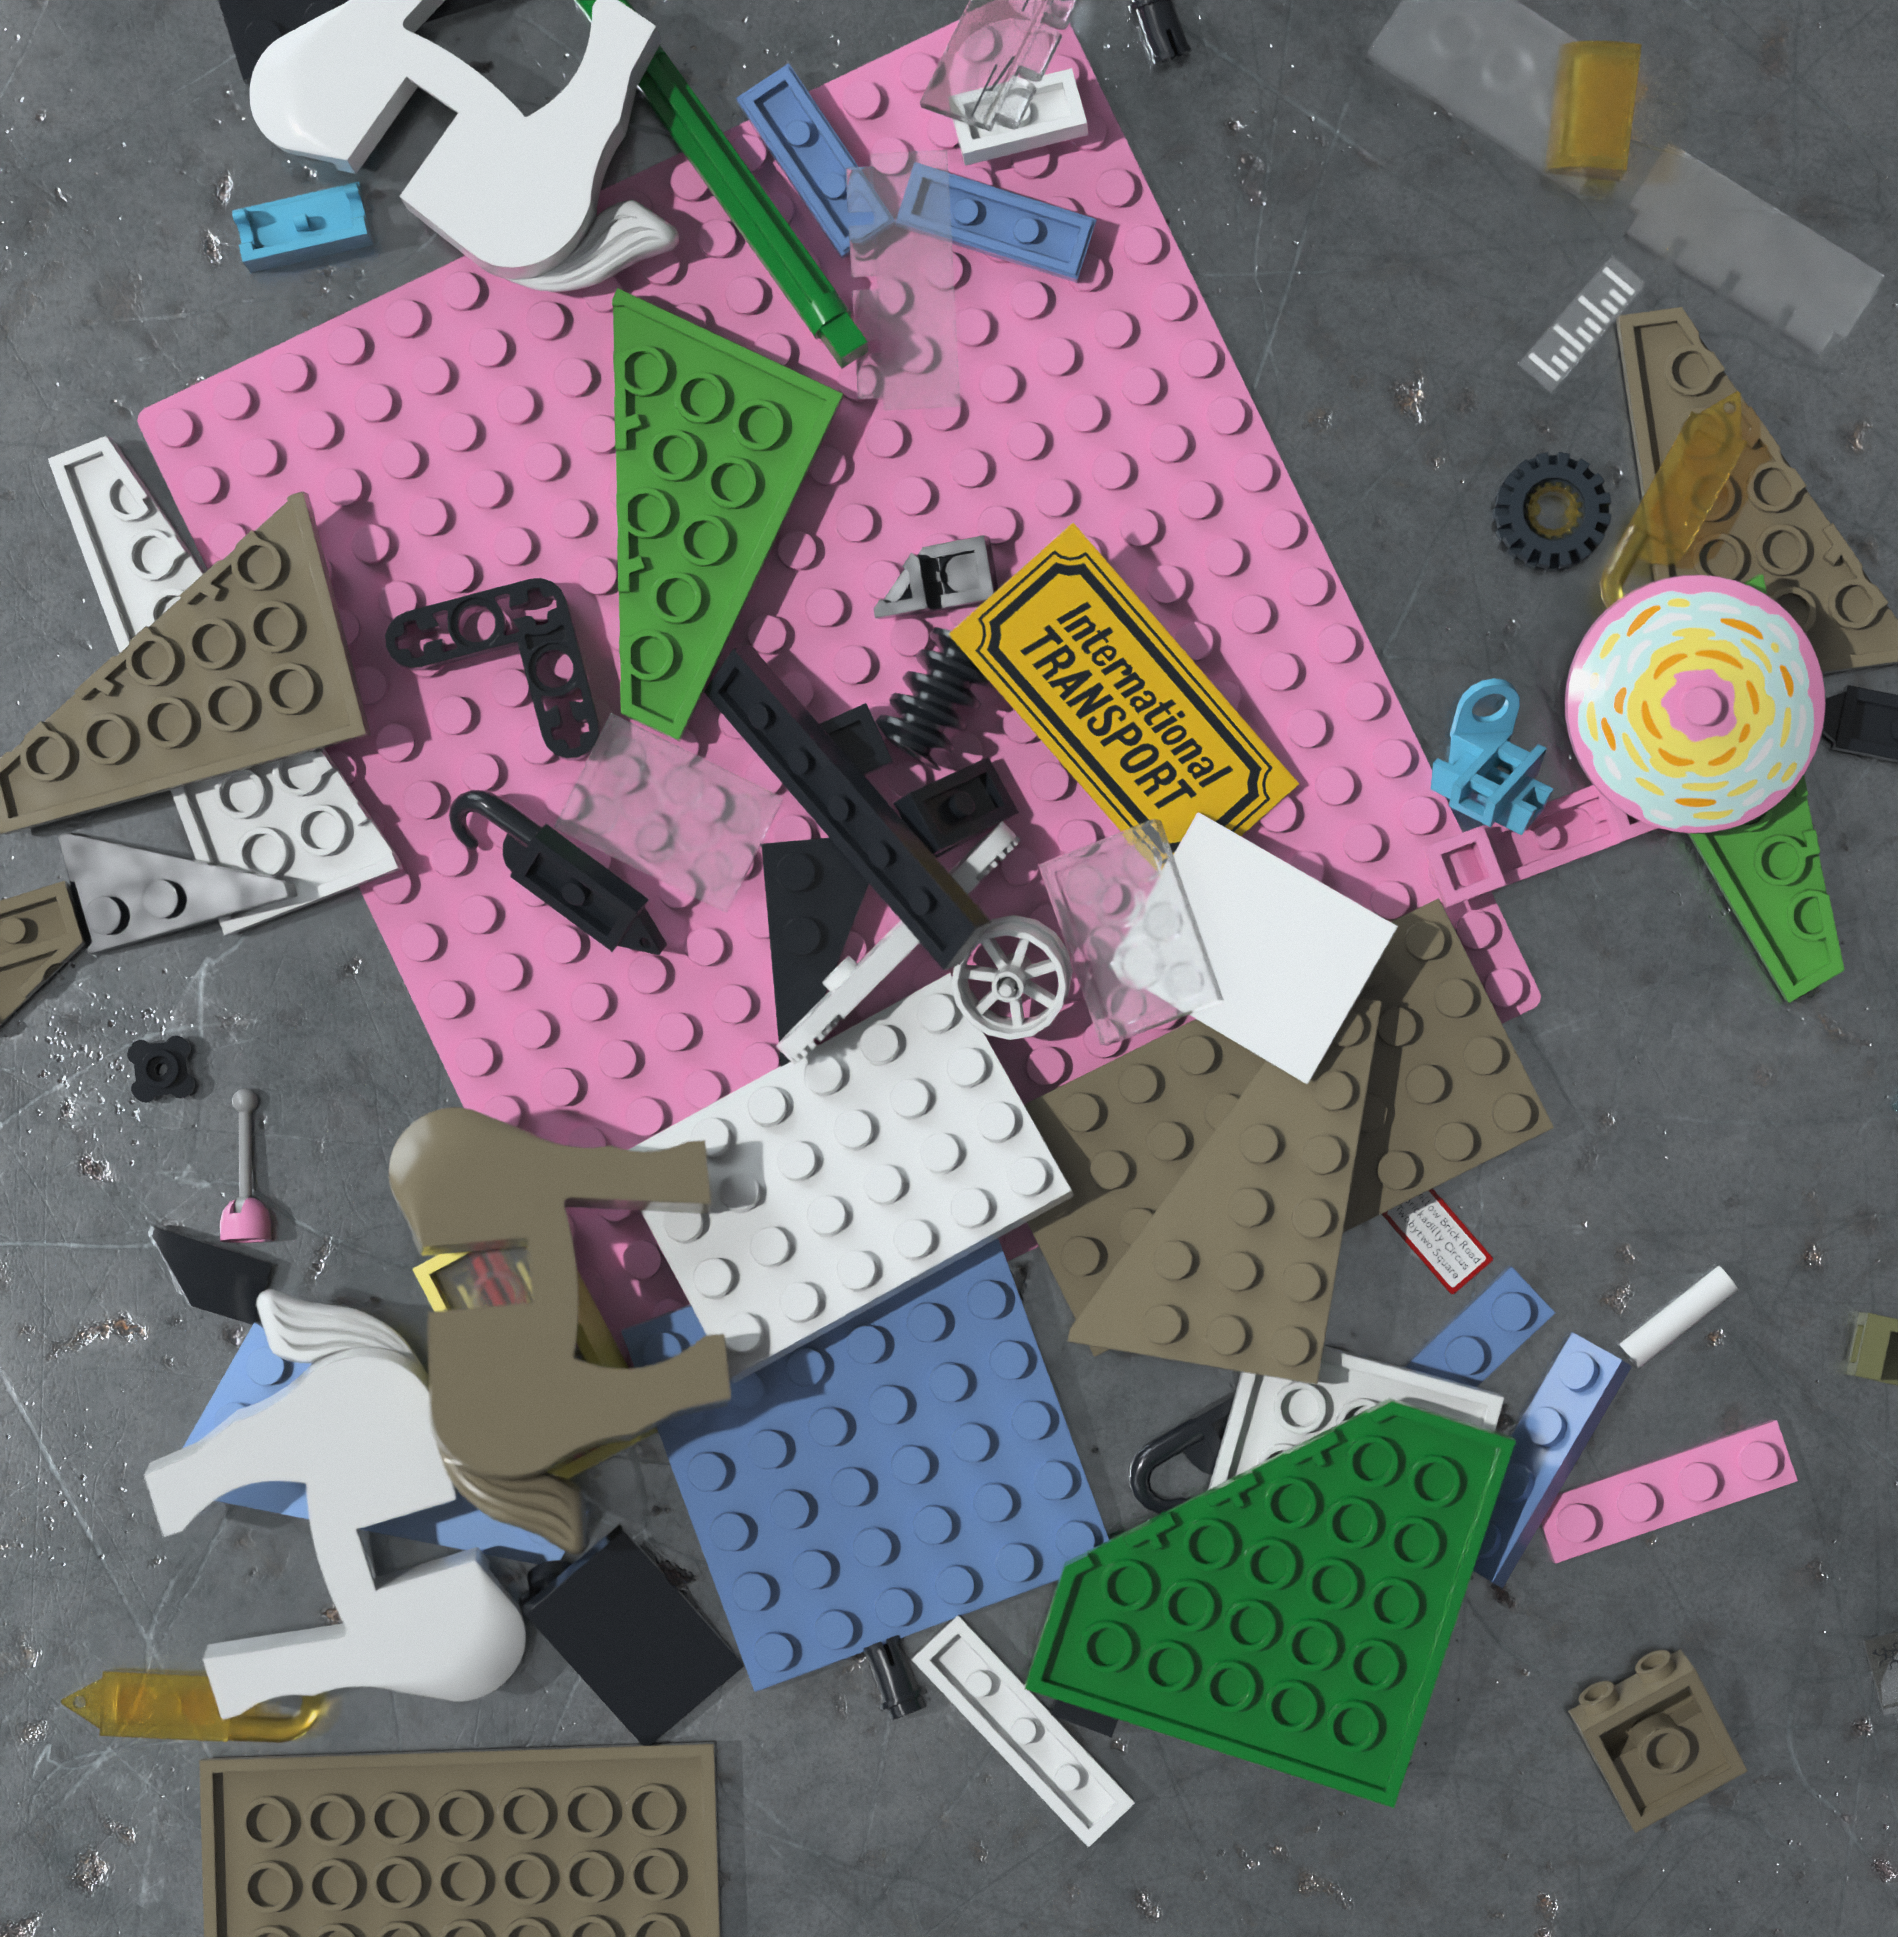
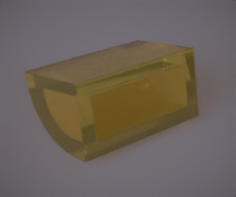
[1544,41,1642,182]

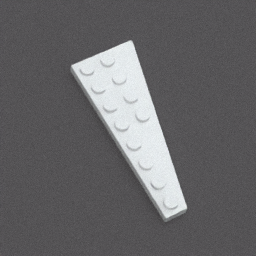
[48,436,403,935]

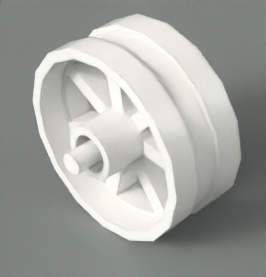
[951,915,1073,1040]

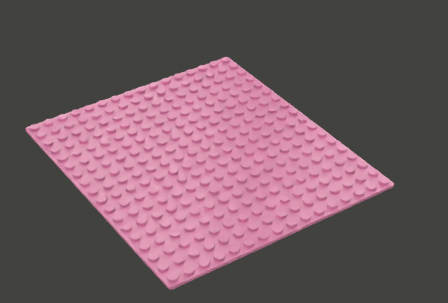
[137,0,1541,1369]

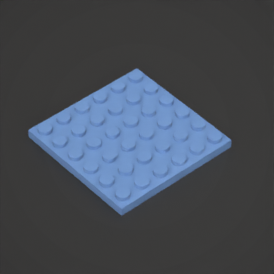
[621,1238,1109,1692]

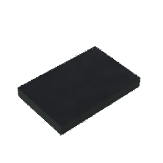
[521,1524,744,1745]

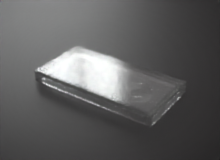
[1366,0,1648,196]

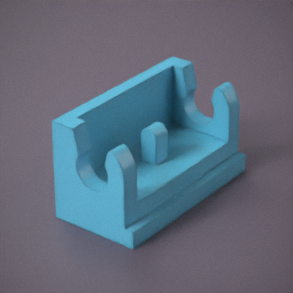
[232,182,374,273]

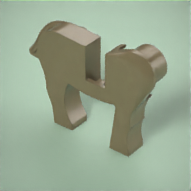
[389,1108,731,1555]

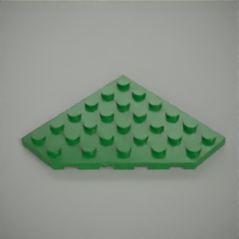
[1024,1398,1516,1808]

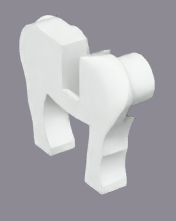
[250,0,679,292]
[144,1289,526,1720]

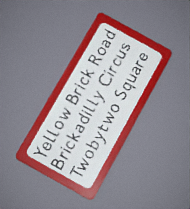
[1382,1188,1493,1295]

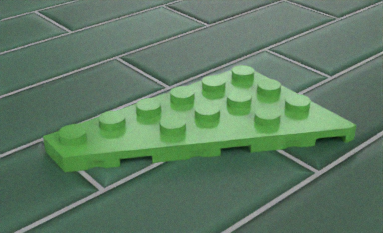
[612,288,843,742]

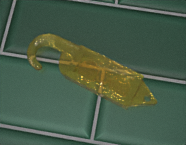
[1600,391,1748,609]
[61,1670,321,1743]

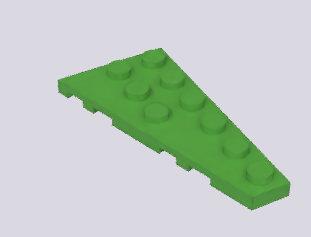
[1688,574,1844,1003]

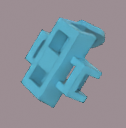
[1431,678,1554,835]

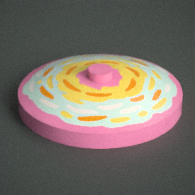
[1565,575,1825,833]

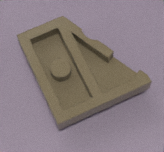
[0,881,85,1025]

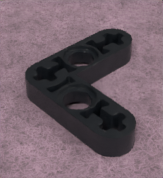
[385,578,601,761]

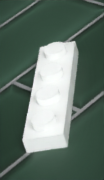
[911,1615,1135,1848]

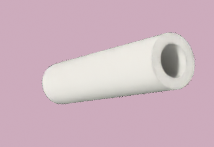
[1618,1266,1739,1370]

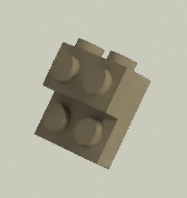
[1568,1649,1748,1833]

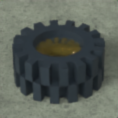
[1493,452,1612,572]

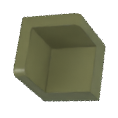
[1846,1312,1898,1386]

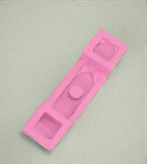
[1422,785,1659,908]

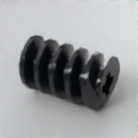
[875,627,993,771]

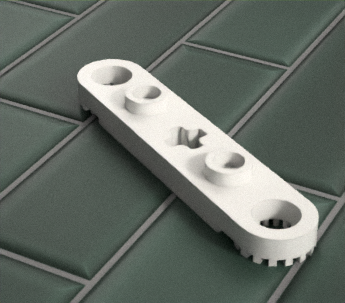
[776,821,1020,1065]

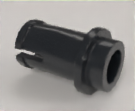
[1128,0,1192,65]
[863,1635,928,1721]

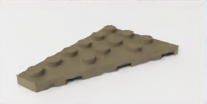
[1616,307,1898,674]
[0,492,371,835]
[1068,997,1382,1385]

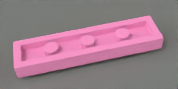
[1540,1420,1798,1564]

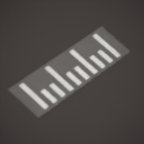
[1518,255,1646,393]

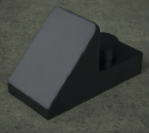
[893,757,1019,858]

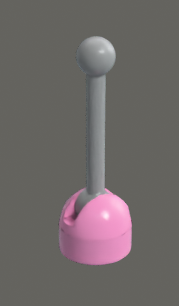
[220,1088,272,1243]

